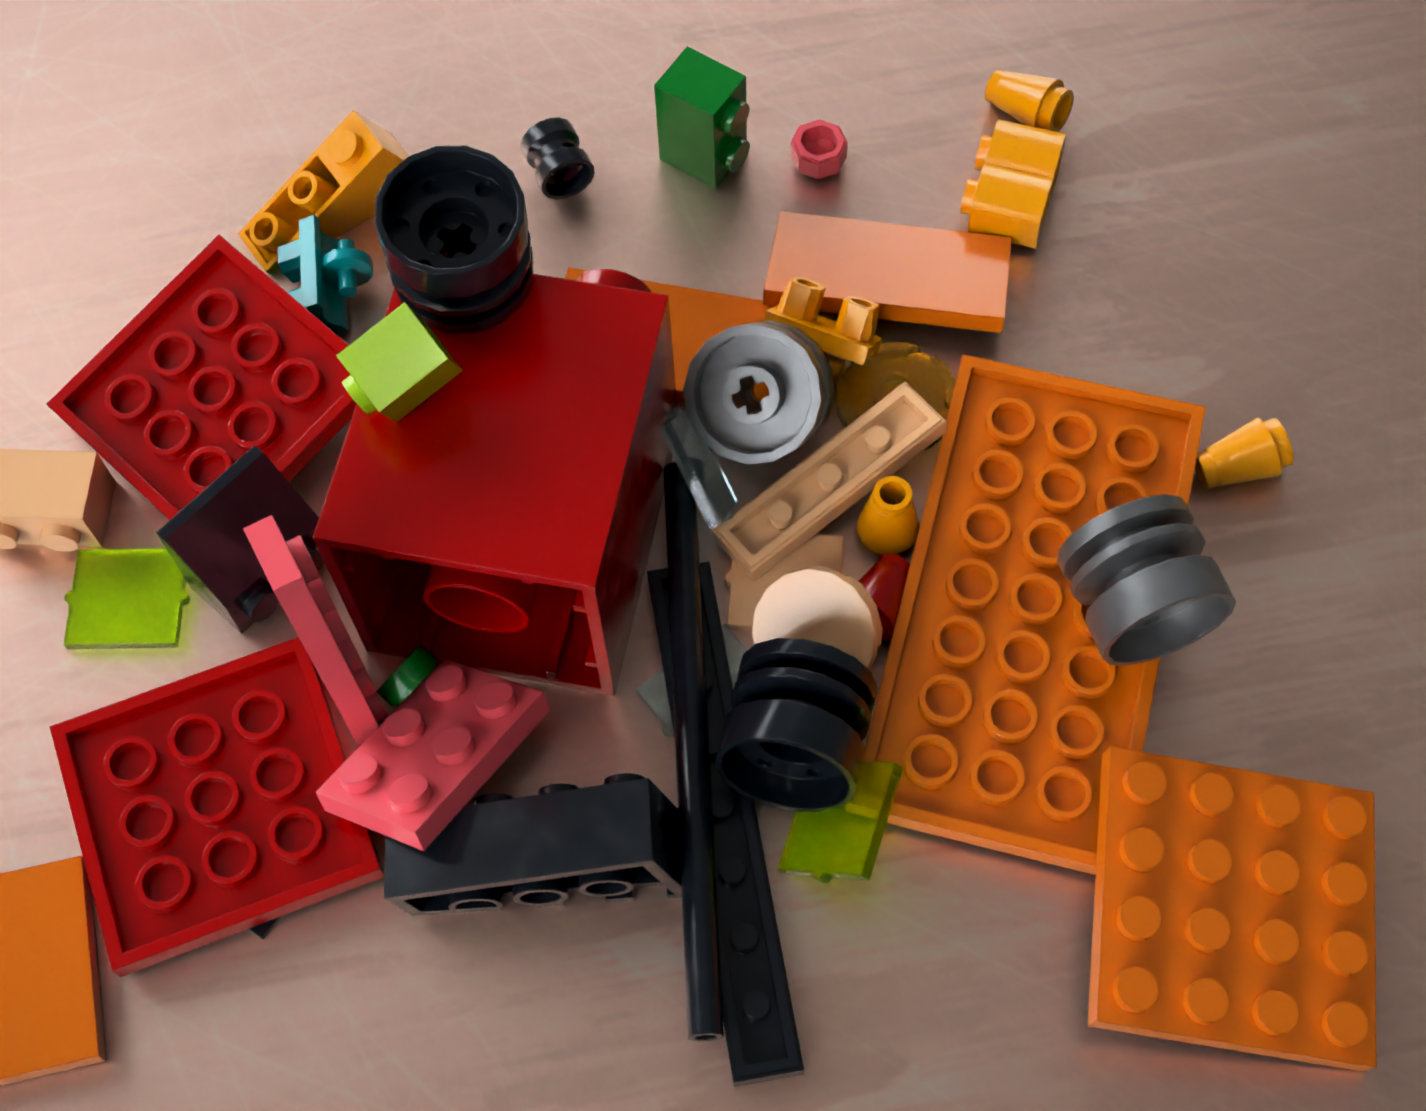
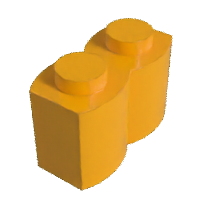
[960,119,1066,249]

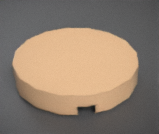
[752,565,883,670]

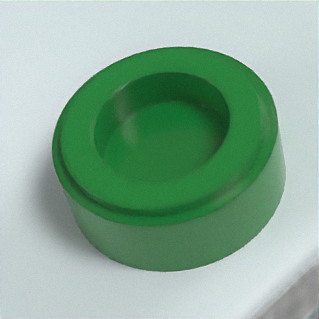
[377,644,439,707]

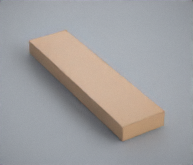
[712,381,947,582]

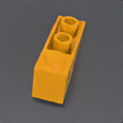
[238,110,409,274]

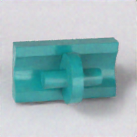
[278,215,373,335]

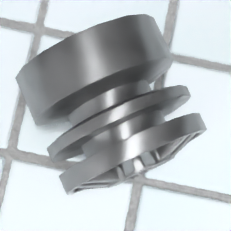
[1057,494,1236,666]

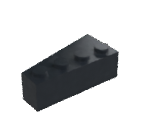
[384,773,682,916]

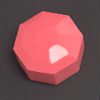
[790,119,848,180]

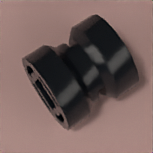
[521,117,595,200]

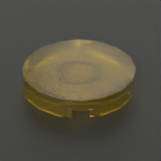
[836,342,956,451]

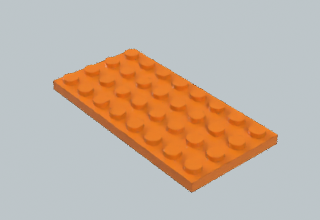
[849,354,1206,875]

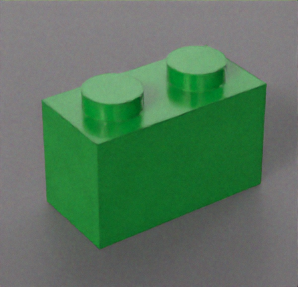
[654,46,750,189]

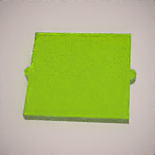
[63,548,190,650]
[777,760,903,884]

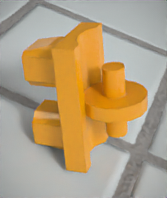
[763,276,883,377]

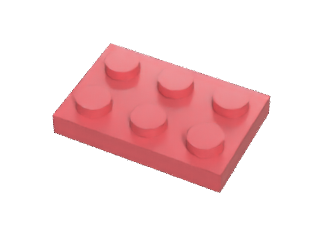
[316,659,550,851]

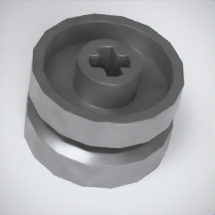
[683,320,835,465]

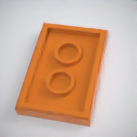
[0,856,106,1086]

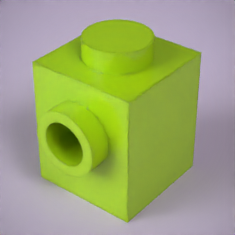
[336,302,463,422]

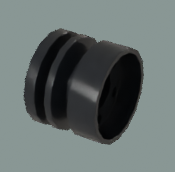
[375,145,533,333]
[714,638,878,813]

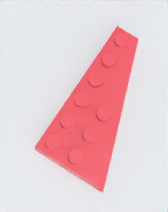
[243,515,388,747]

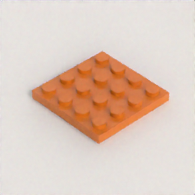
[1087,746,1377,1072]

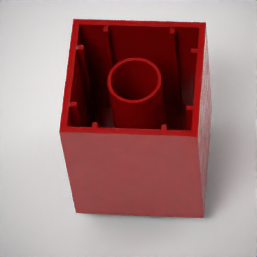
[313,269,679,696]

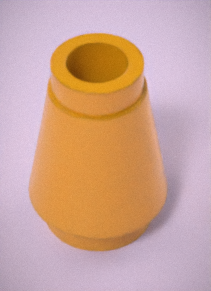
[985,69,1074,132]
[1195,418,1294,490]
[857,476,920,555]

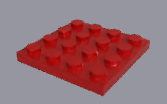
[46,234,356,520]
[50,637,384,977]

